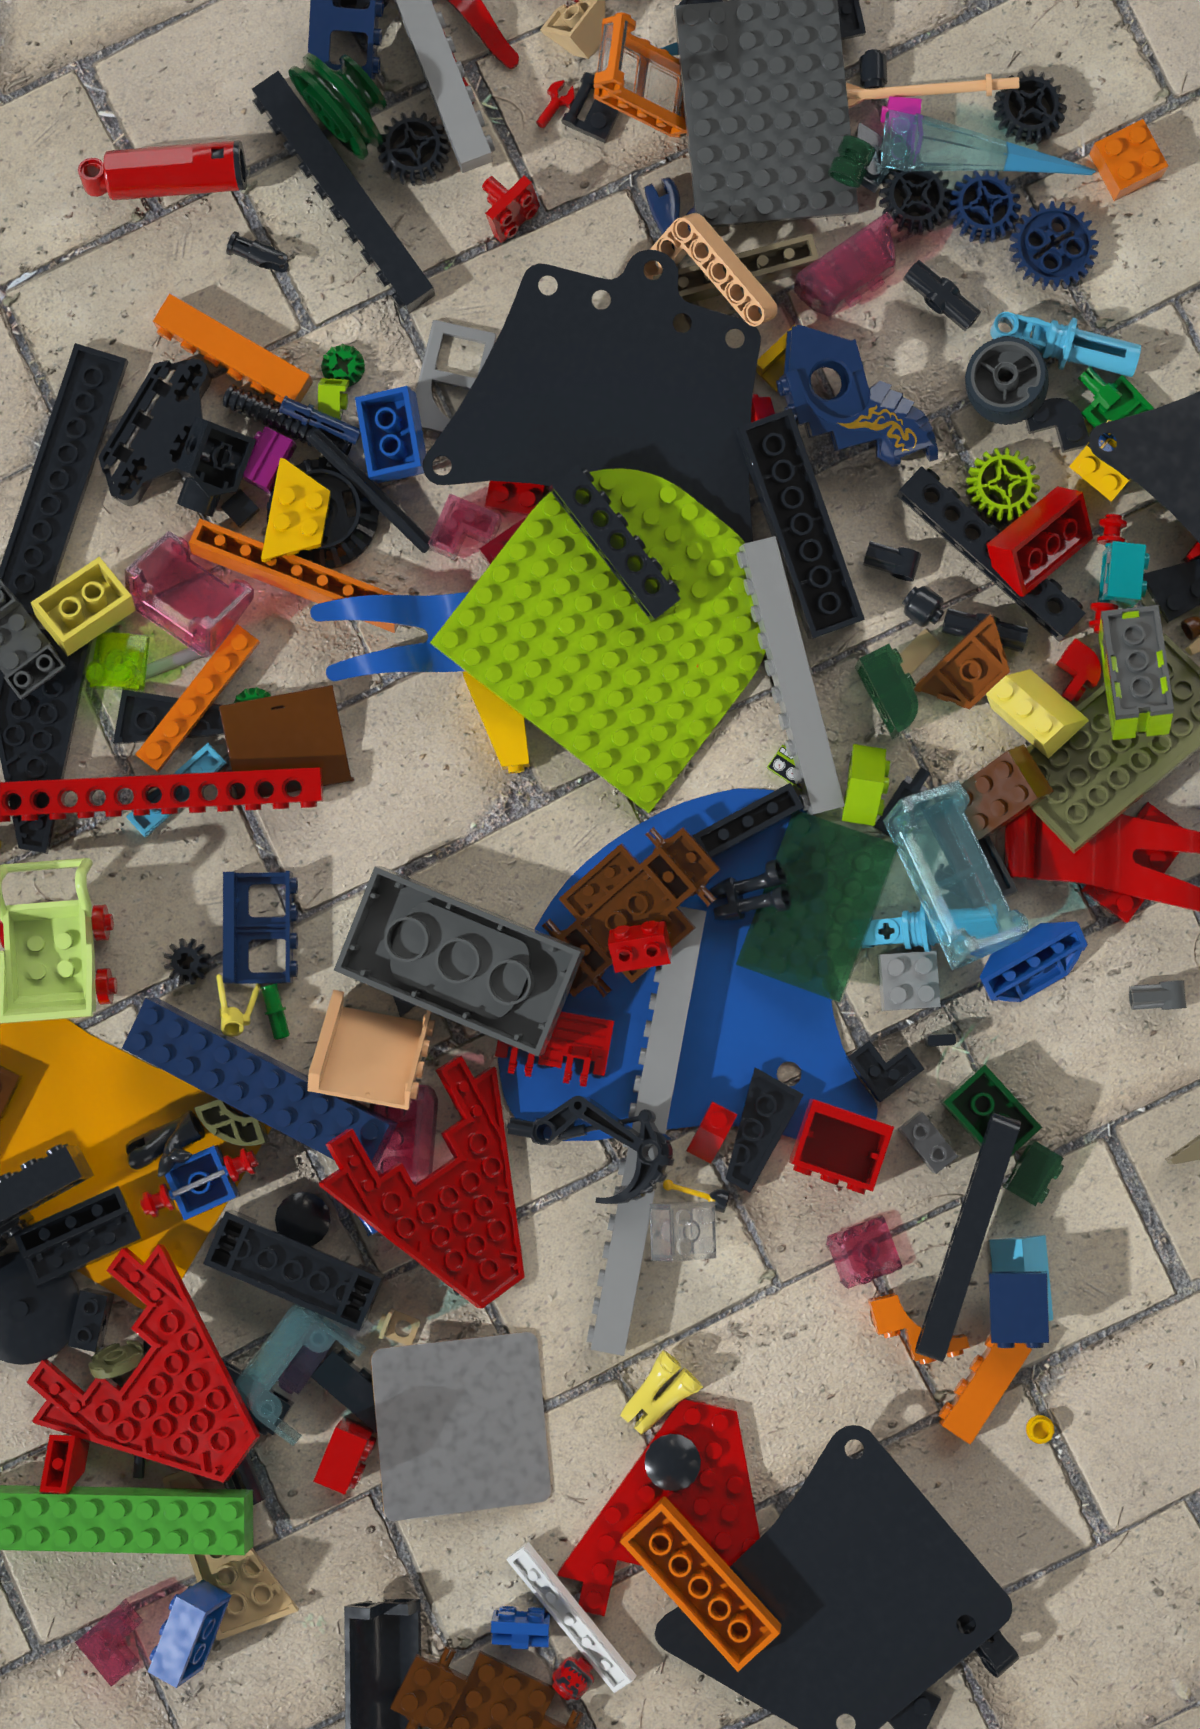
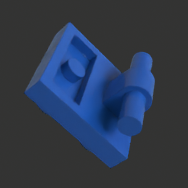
[491,1606,550,1649]

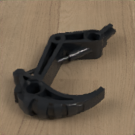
[507,1096,675,1204]

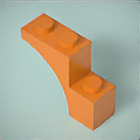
[868,1293,970,1364]

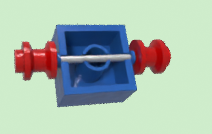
[140,1145,259,1220]

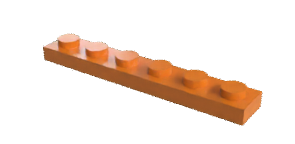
[135,624,260,773]

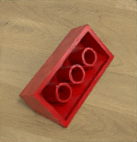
[986,486,1093,597]

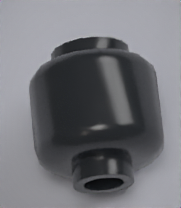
[902,586,944,627]

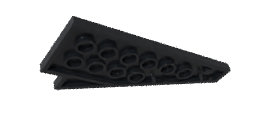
[0,629,92,854]

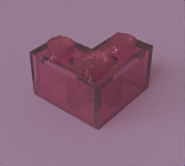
[428,494,502,560]
[75,1598,143,1687]

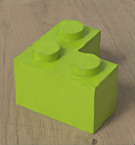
[842,744,890,826]

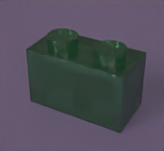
[1003,1140,1064,1207]

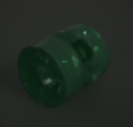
[828,135,876,188]

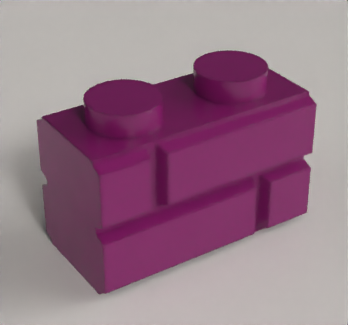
[242,427,297,494]

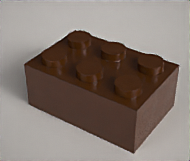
[948,744,1054,840]

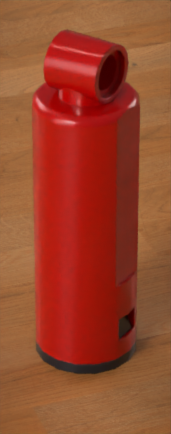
[78,140,247,201]

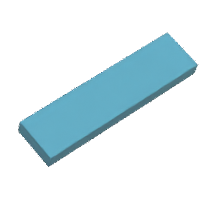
[126,743,227,838]

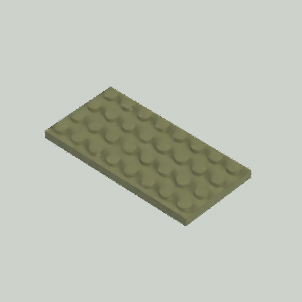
[1026,634,1200,853]

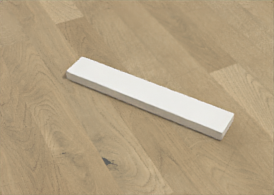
[506,1542,637,1693]

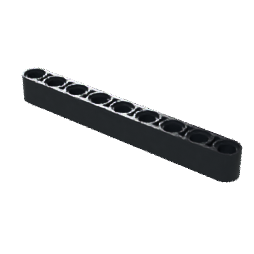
[915,1112,1021,1362]

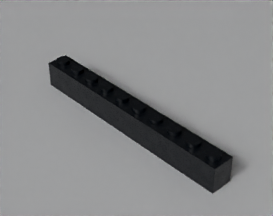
[252,71,435,313]

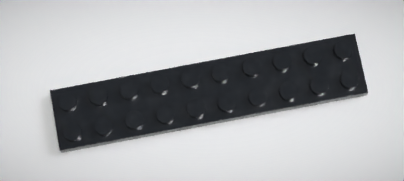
[0,343,129,616]

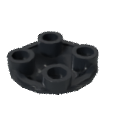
[275,1192,331,1246]
[645,1434,701,1491]

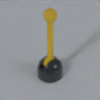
[663,1179,730,1213]

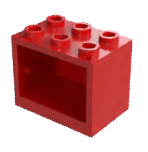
[789,1099,894,1195]

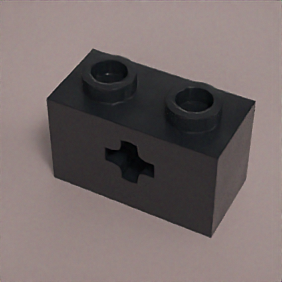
[68,1288,115,1352]

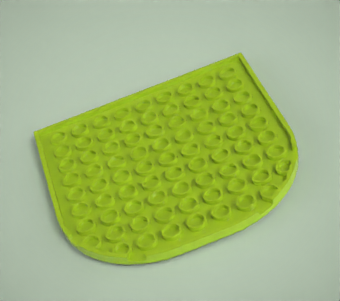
[430,468,766,813]

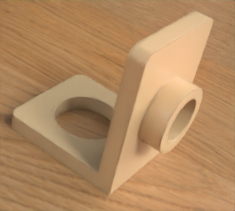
[377,1309,421,1345]

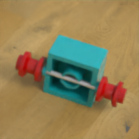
[1089,514,1150,634]

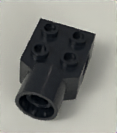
[176,416,256,517]

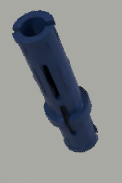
[279,396,361,445]

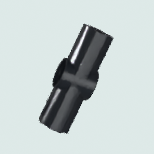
[903,260,981,331]
[942,608,1029,652]

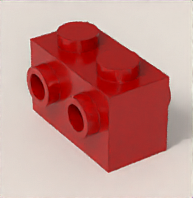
[608,921,672,973]

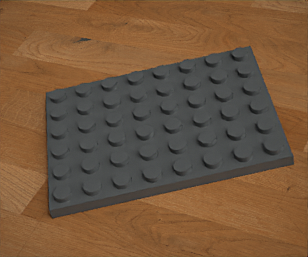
[674,0,859,227]

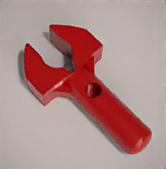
[536,80,574,128]

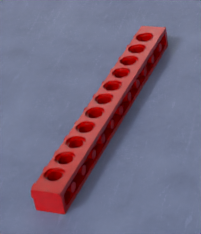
[0,767,323,822]

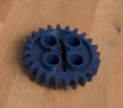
[1009,201,1099,291]

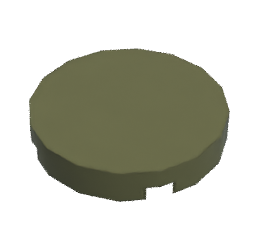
[88,1340,145,1379]

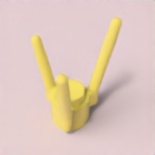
[216,974,261,1037]

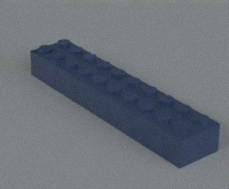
[122,998,398,1170]

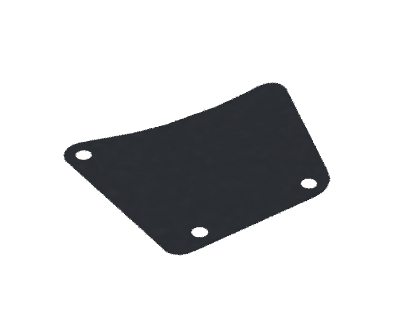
[654,1425,1012,1729]

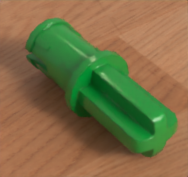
[260,983,290,1040]

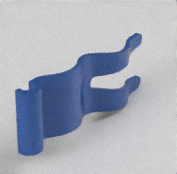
[310,592,468,681]

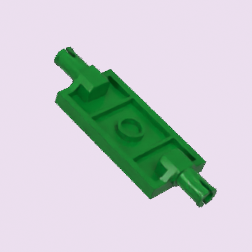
[1078,366,1155,428]

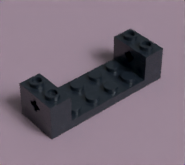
[203,1209,386,1331]

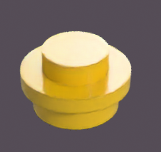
[1026,1415,1054,1444]

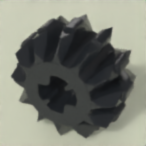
[164,938,211,985]

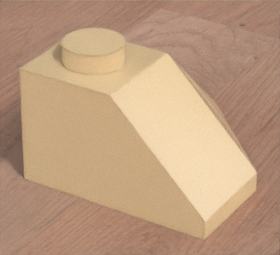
[540,0,605,59]

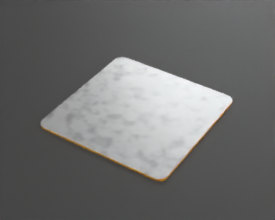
[371,1332,551,1521]

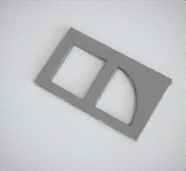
[416,320,496,433]

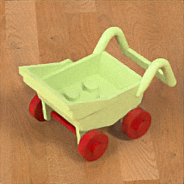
[0,858,118,1024]

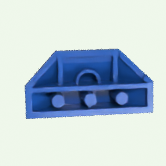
[980,921,1088,1002]

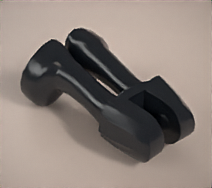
[709,859,791,920]

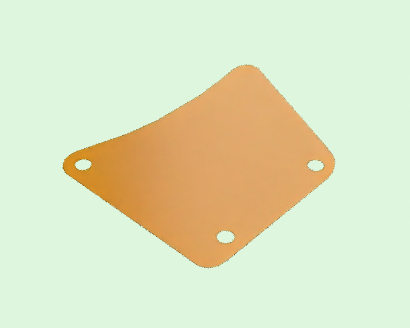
[0,1019,272,1310]

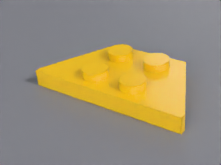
[261,458,331,562]

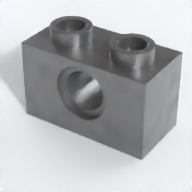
[898,1112,958,1174]

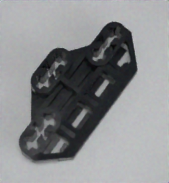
[98,358,212,506]

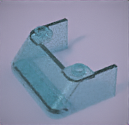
[235,1304,366,1446]

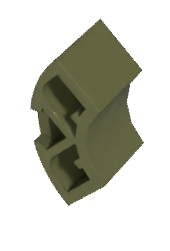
[194,1099,270,1146]

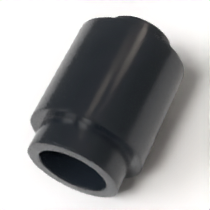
[859,49,888,89]

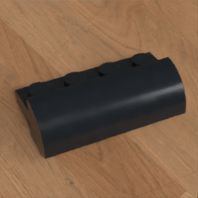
[14,1186,142,1288]

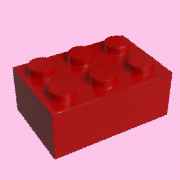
[313,1416,377,1495]

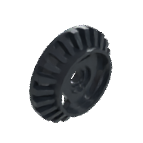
[266,457,379,569]

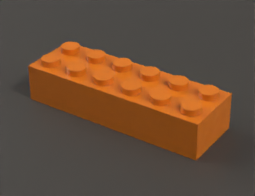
[620,1496,782,1672]

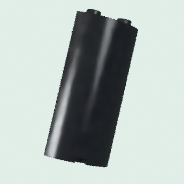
[344,1599,422,1729]

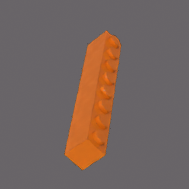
[189,519,399,633]

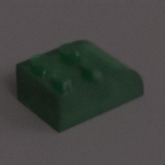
[854,644,918,740]

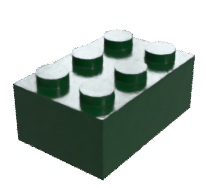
[940,1064,1042,1156]

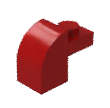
[1055,638,1101,703]

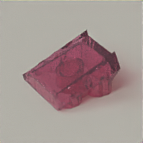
[826,1216,902,1289]

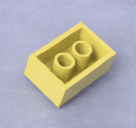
[31,557,136,656]

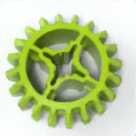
[965,448,1040,522]

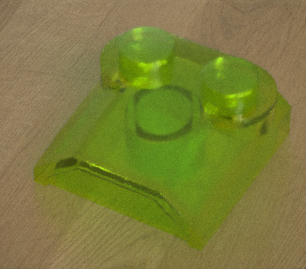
[86,632,150,691]

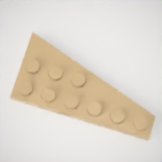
[162,1470,299,1641]

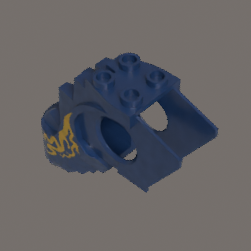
[776,325,938,467]

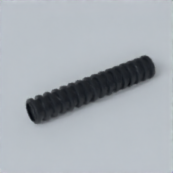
[223,384,352,456]

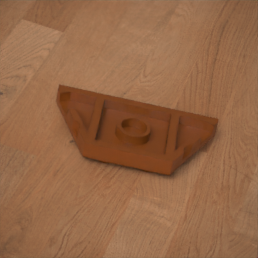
[913,613,1010,710]

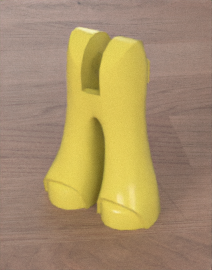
[620,1350,703,1435]

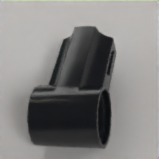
[863,541,921,582]

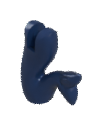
[644,177,695,251]

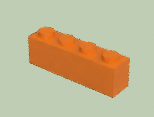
[938,1334,1032,1445]

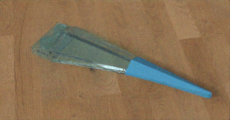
[881,110,1096,175]

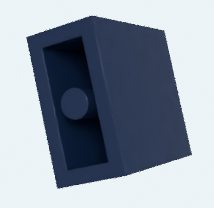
[989,1271,1049,1348]

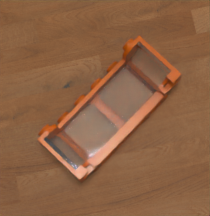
[594,12,687,138]

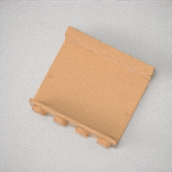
[308,990,435,1110]

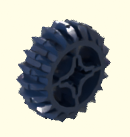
[947,169,1021,244]

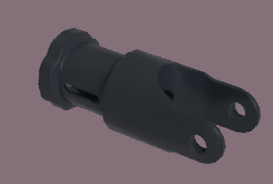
[226,231,289,273]

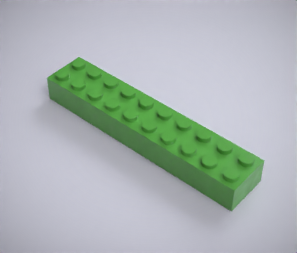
[0,1485,253,1555]

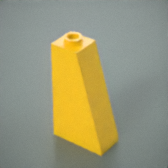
[463,671,530,774]

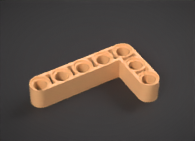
[644,213,778,326]

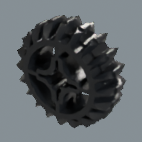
[992,69,1067,145]
[377,111,451,186]
[879,161,952,235]

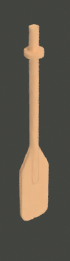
[846,73,1019,109]

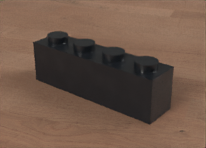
[692,782,804,858]
[311,1348,377,1433]

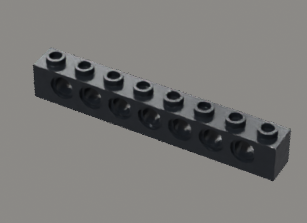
[897,466,1086,642]

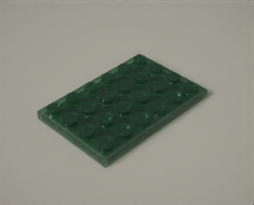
[736,811,899,1003]

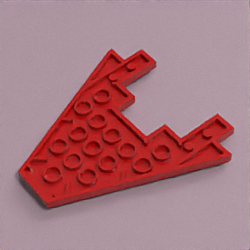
[318,1055,525,1308]
[27,1244,260,1483]
[558,1398,760,1616]

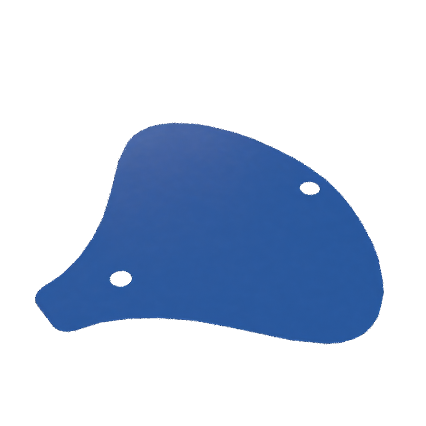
[498,789,878,1141]

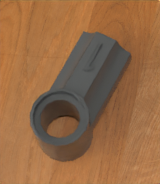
[1128,980,1187,1010]

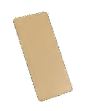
[892,629,940,678]

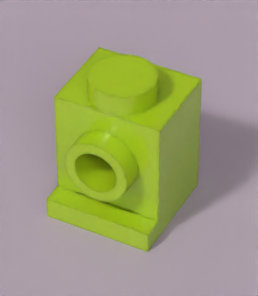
[318,378,349,420]

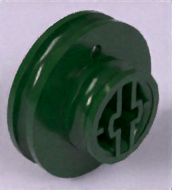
[288,53,387,160]

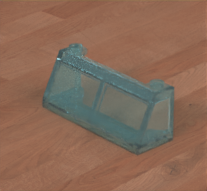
[883,780,1030,970]

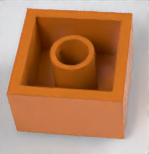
[1089,119,1169,201]

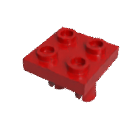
[482,175,540,243]

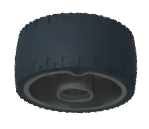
[965,336,1049,425]

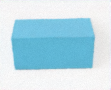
[989,1235,1053,1321]

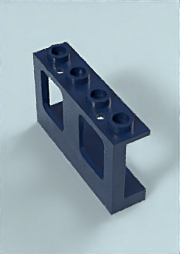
[308,0,384,80]
[223,871,298,984]

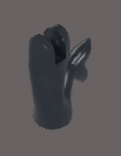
[126,1110,205,1177]

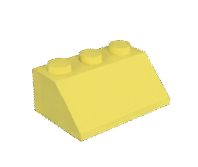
[986,669,1089,759]

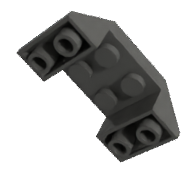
[0,579,66,700]

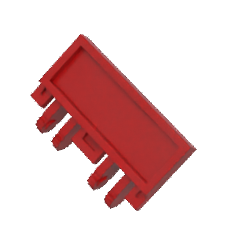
[495,1012,614,1087]

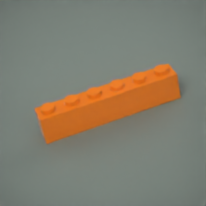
[153,293,313,406]

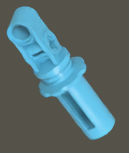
[990,312,1141,377]
[847,902,1000,952]

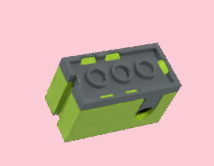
[1098,605,1174,740]

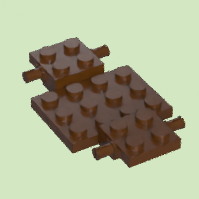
[542,827,721,998]
[390,1646,584,1729]

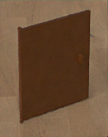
[219,685,355,799]

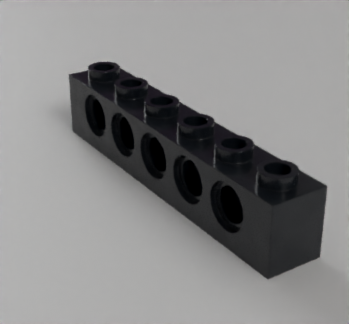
[548,465,681,621]

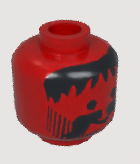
[552,1656,594,1701]

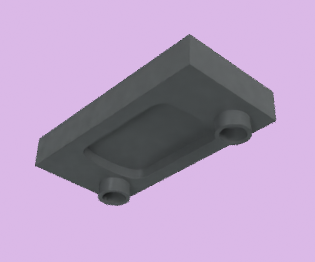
[334,866,585,1057]

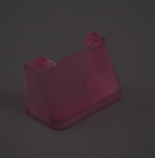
[125,531,254,658]

